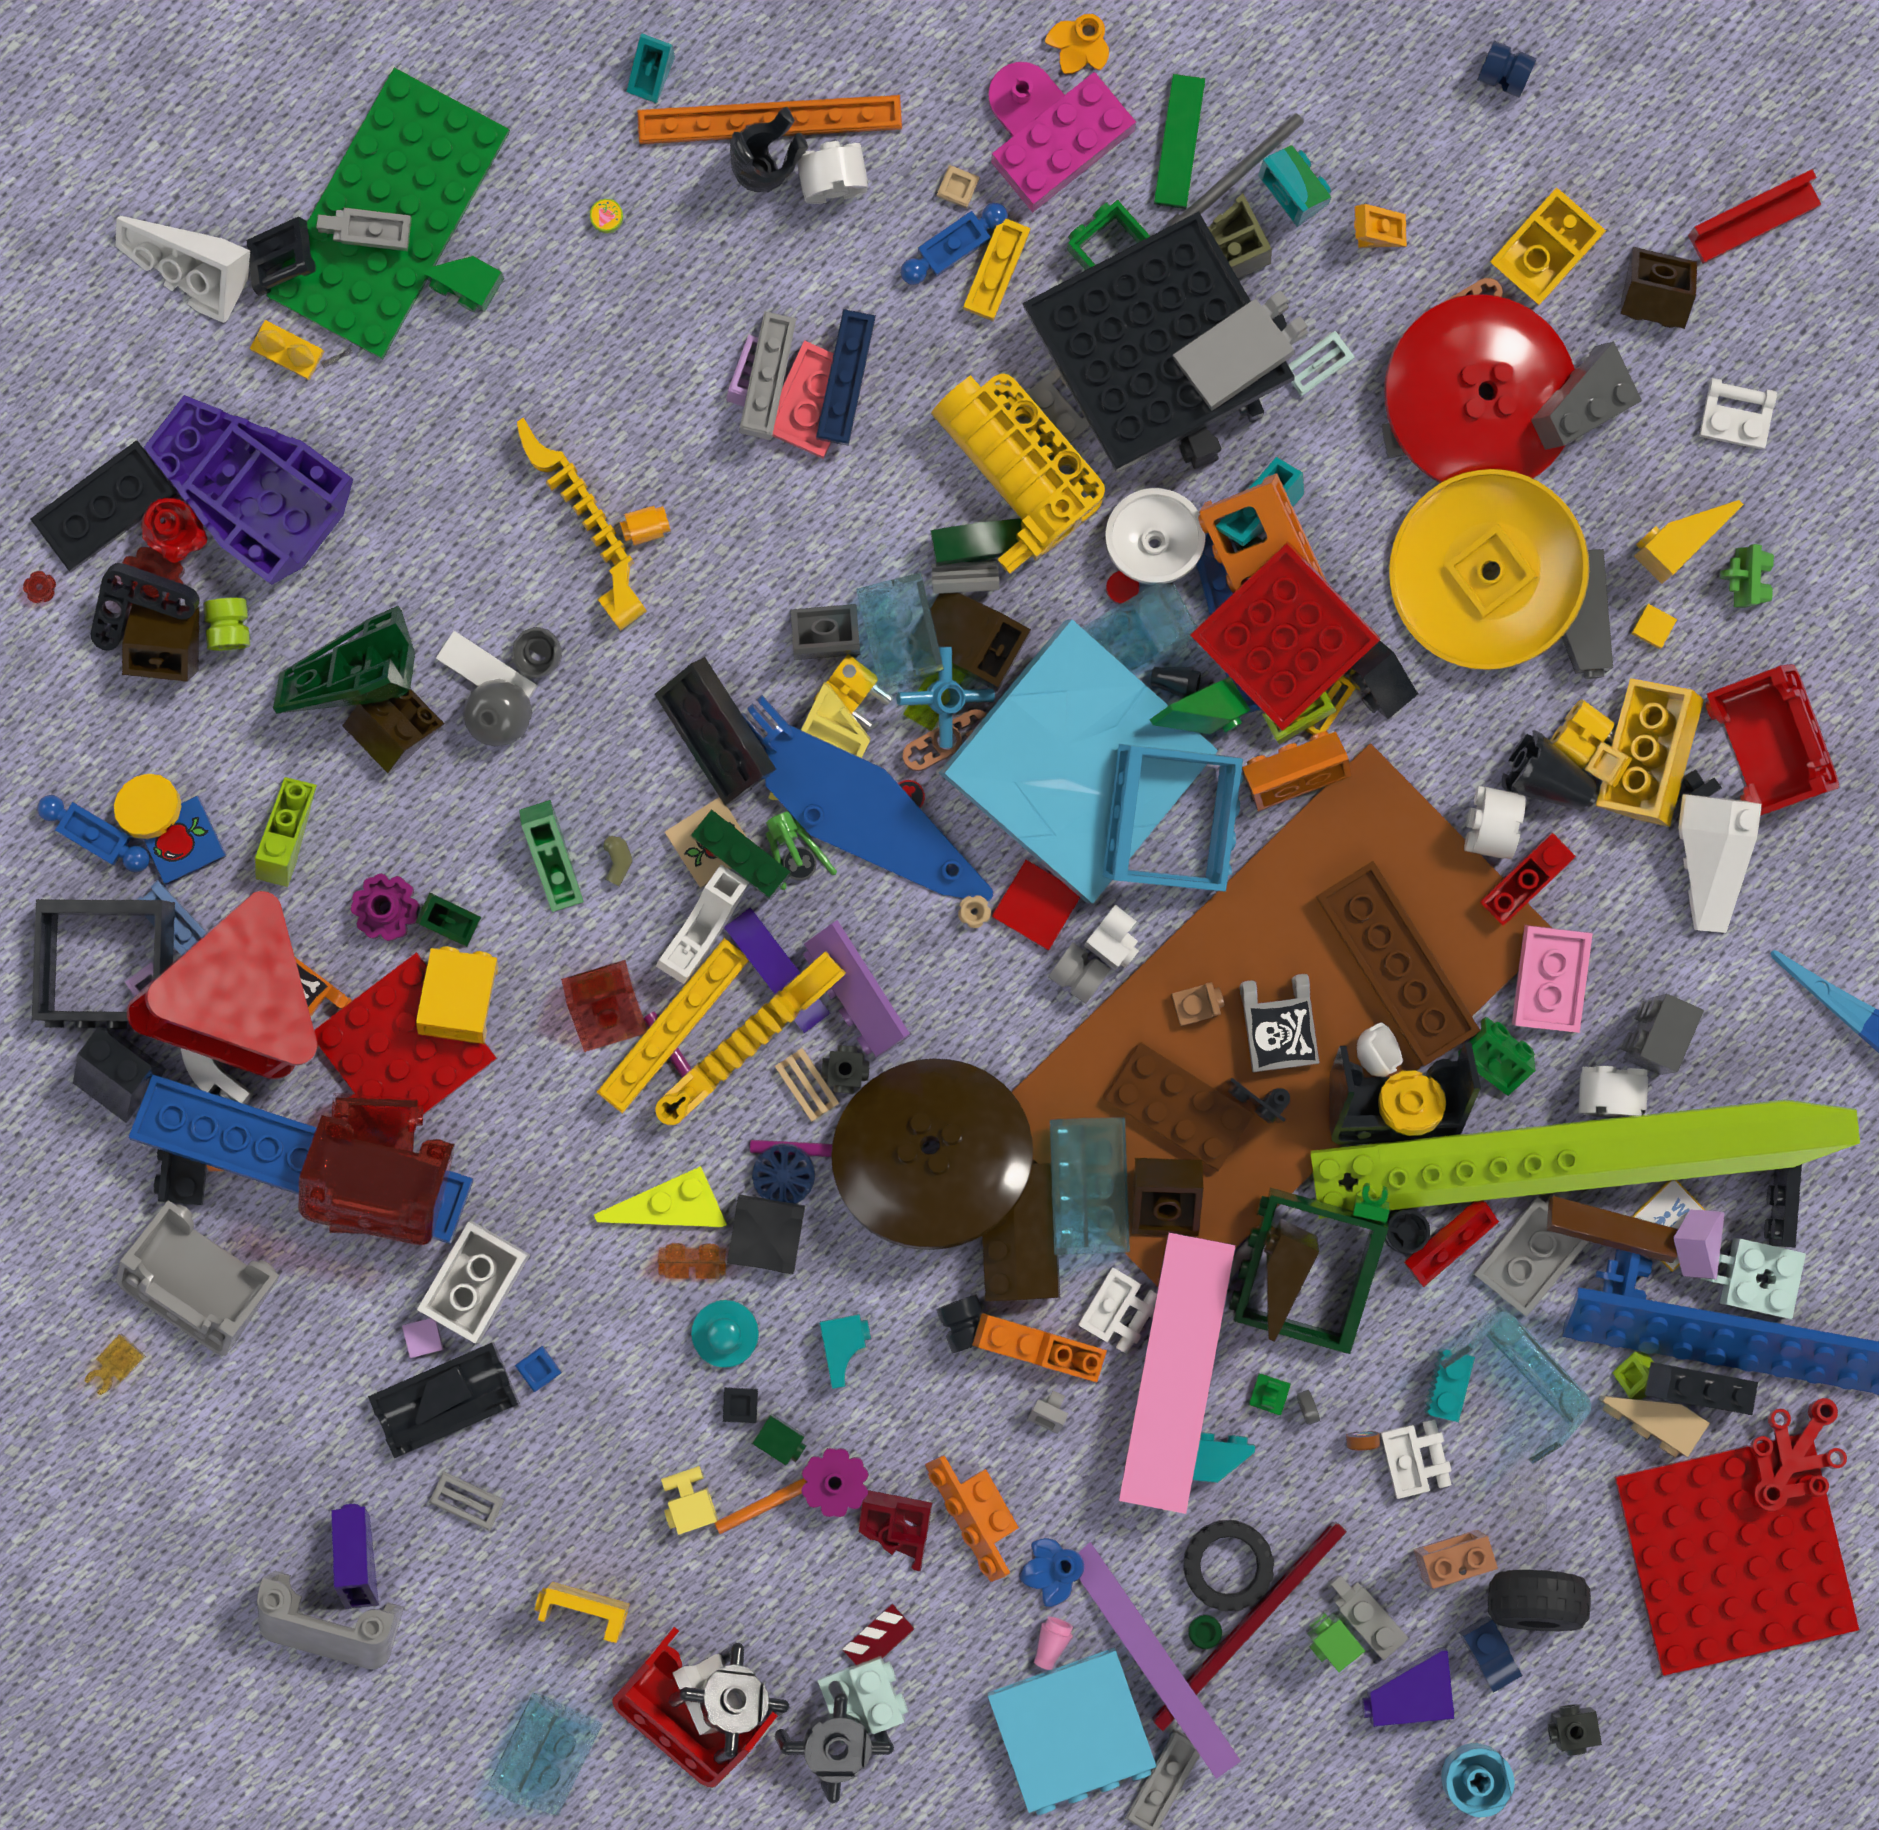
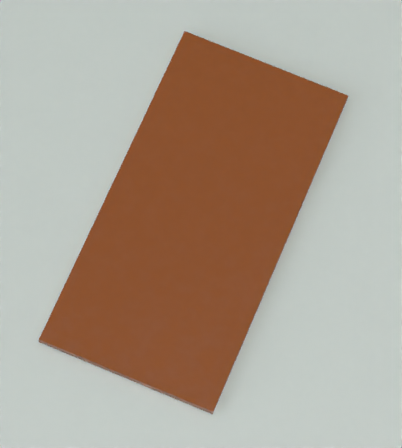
[1012,743,1552,1287]

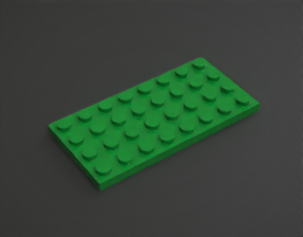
[266,67,510,360]

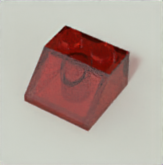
[561,960,647,1052]

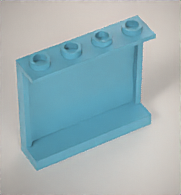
[987,1647,1157,1815]

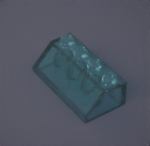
[1050,1118,1130,1255]

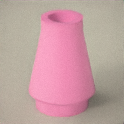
[1034,1616,1073,1670]

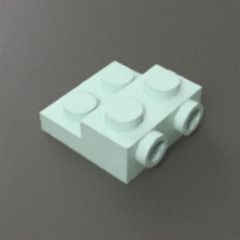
[818,1656,908,1744]

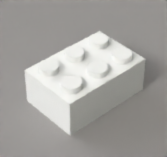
[417,1221,530,1344]

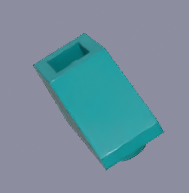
[1192,1432,1255,1483]

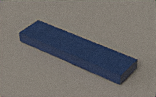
[816,309,876,446]

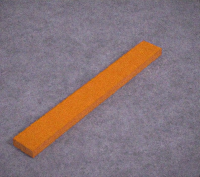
[637,95,902,144]

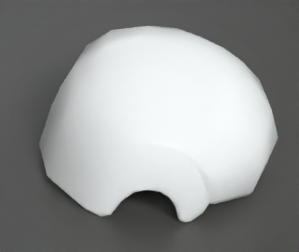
[1357,1023,1403,1077]

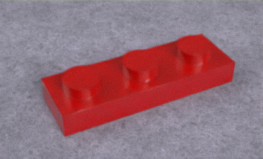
[1404,1200,1499,1287]

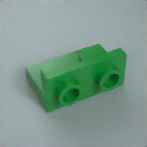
[1458,1016,1536,1096]

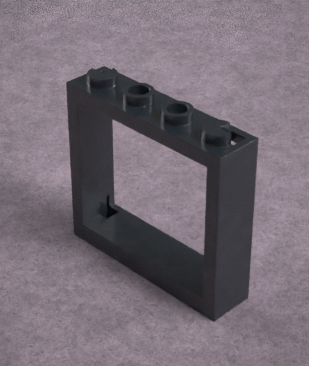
[32,899,175,1029]

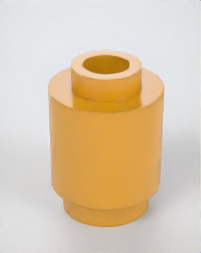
[620,505,671,546]

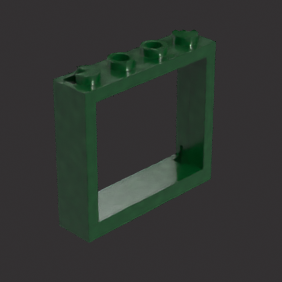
[1229,1187,1389,1354]

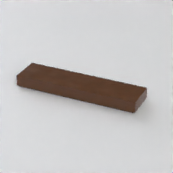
[1547,1196,1678,1263]

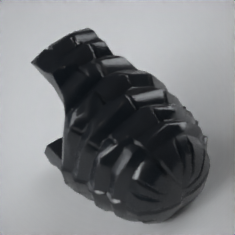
[730,107,808,193]

